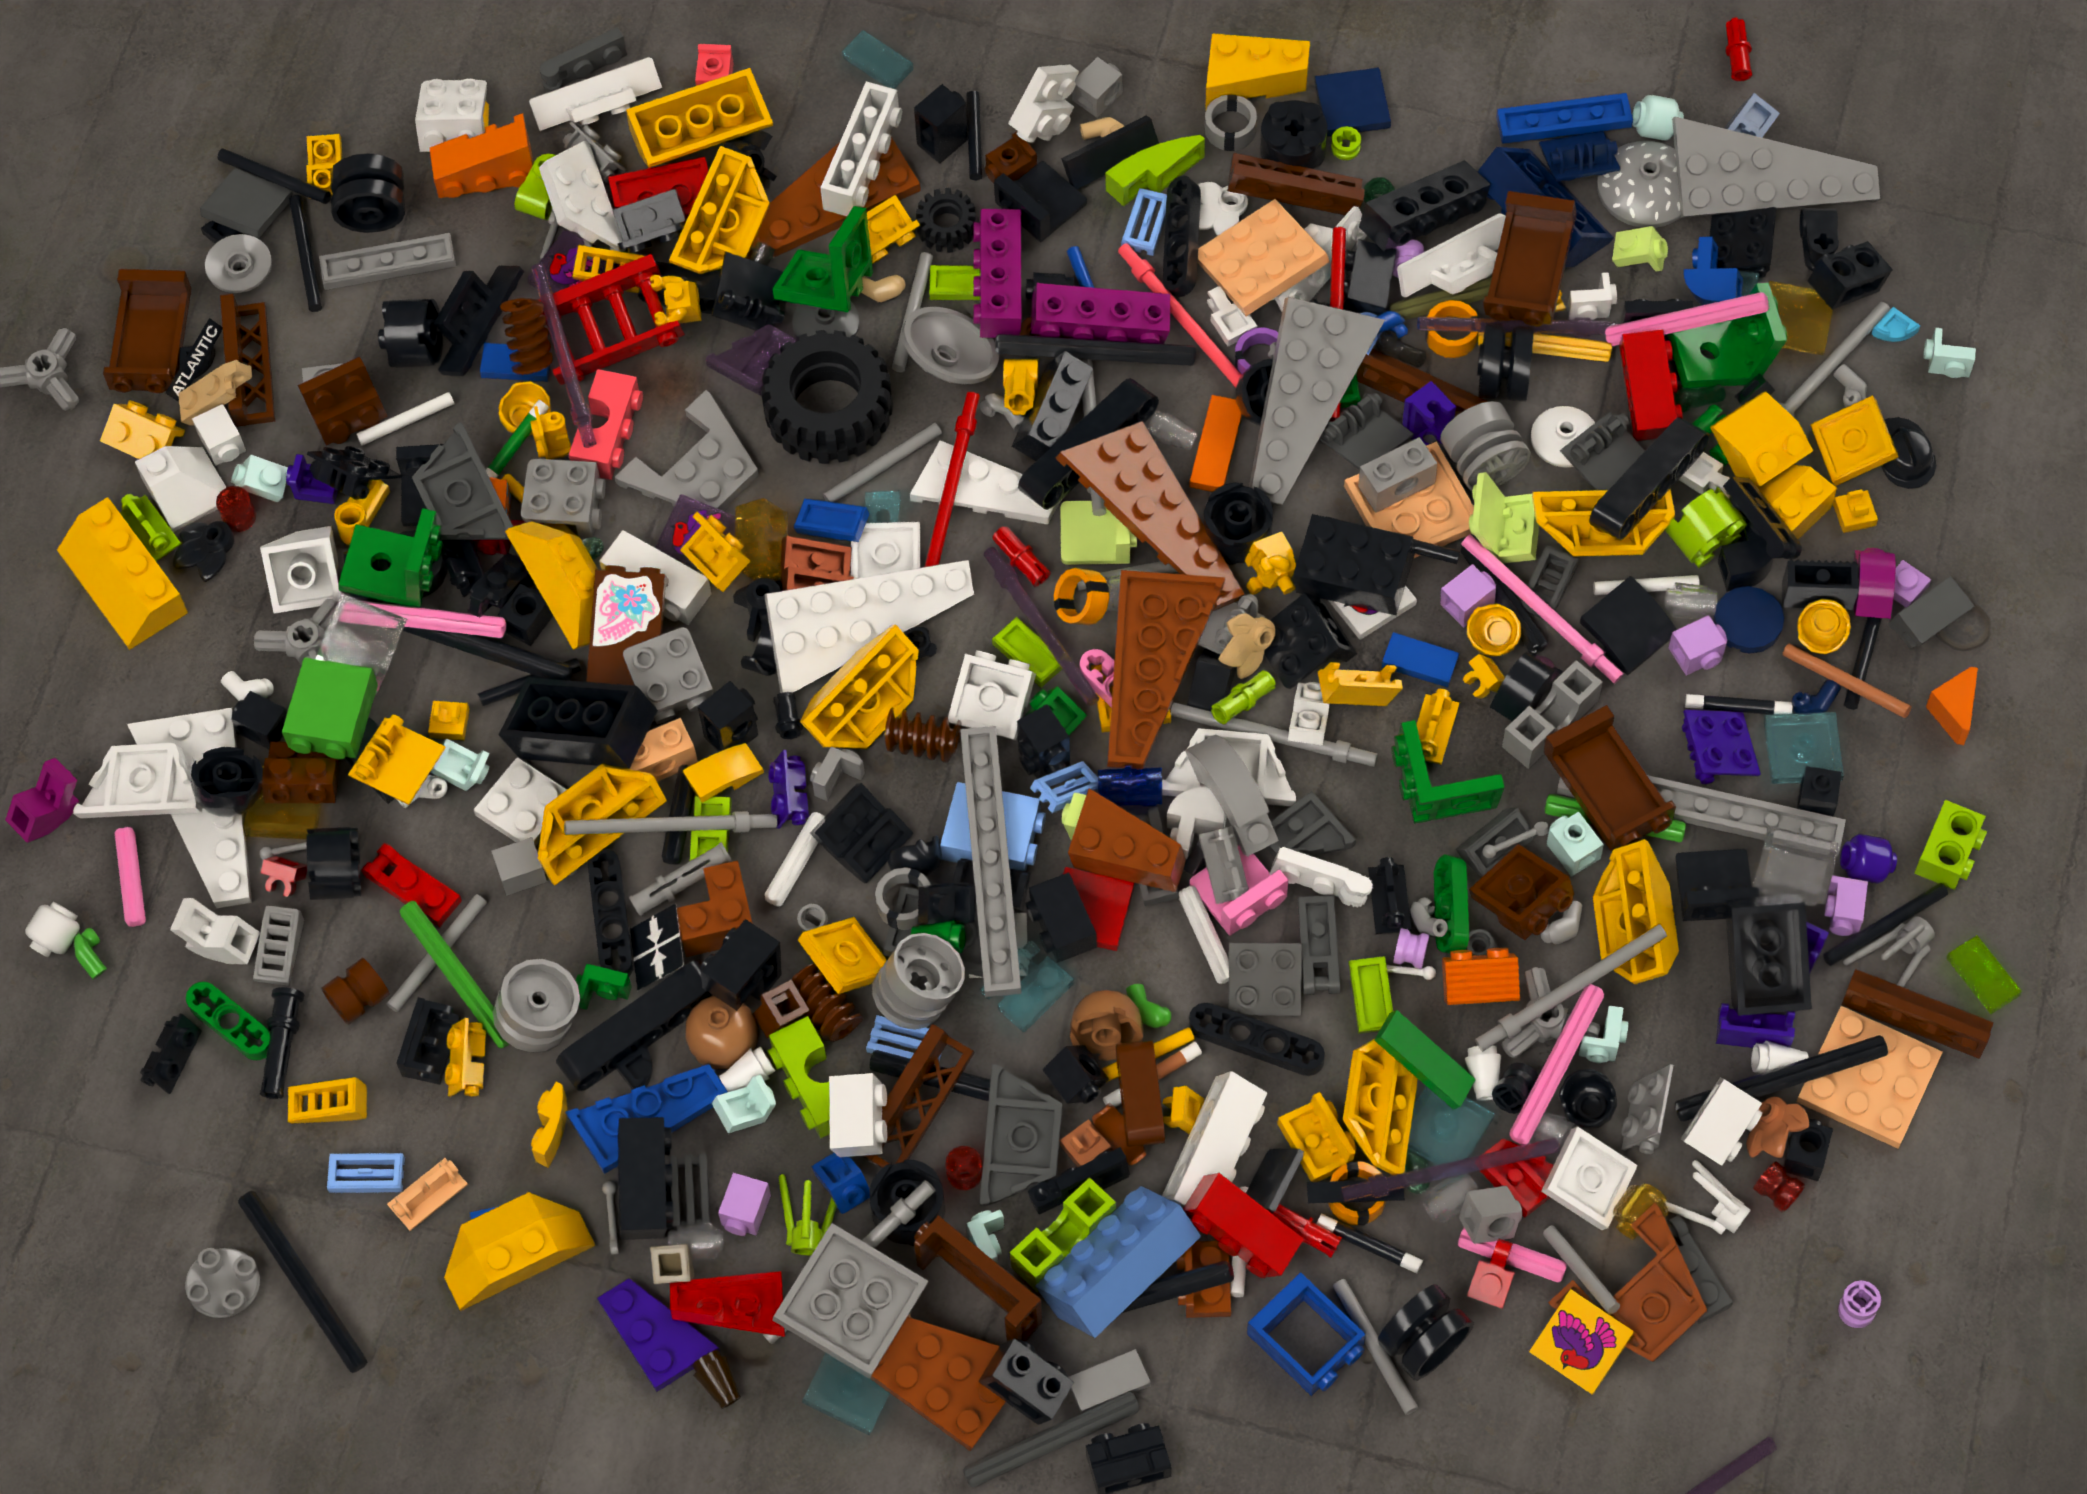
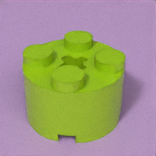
[1665,487,1747,568]

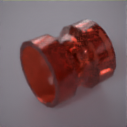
[216,486,256,532]
[1753,1161,1806,1213]

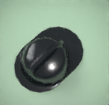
[1881,417,1936,489]

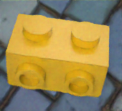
[867,195,920,264]
[100,400,185,459]
[680,512,750,592]
[1277,1092,1356,1182]

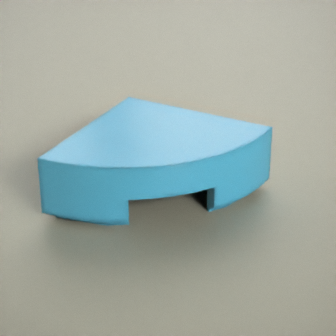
[1871,307,1920,342]

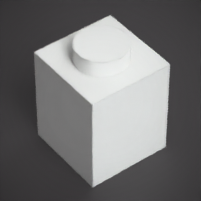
[192,404,246,466]

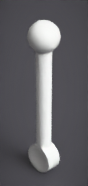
[1386,965,1436,980]

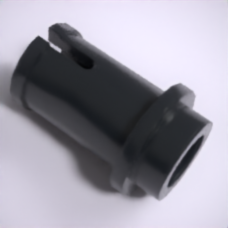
[773,692,803,739]

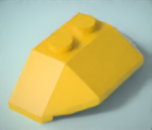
[669,146,770,274]
[1532,489,1675,556]
[505,521,598,650]
[800,624,919,749]
[537,764,667,885]
[1593,839,1679,984]
[1343,1039,1418,1178]
[444,1192,595,1311]

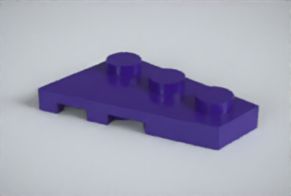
[597,1278,720,1392]

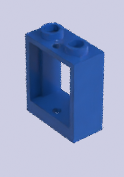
[1247,1272,1366,1396]

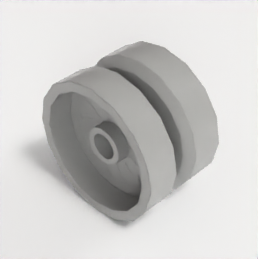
[492,959,580,1052]

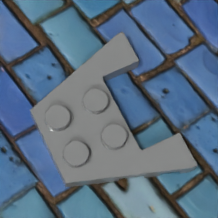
[615,390,759,515]

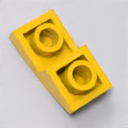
[306,134,342,199]
[683,743,764,803]
[531,1081,567,1168]

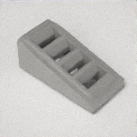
[253,906,305,986]

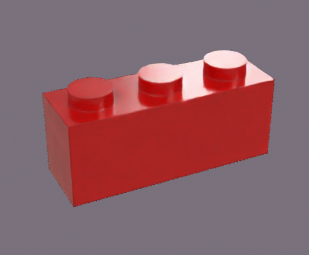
[1619,329,1683,441]
[1183,1173,1304,1278]

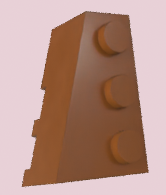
[1068,788,1186,892]

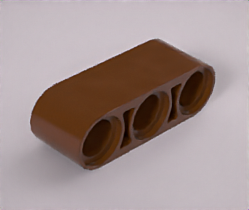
[1116,1040,1165,1147]

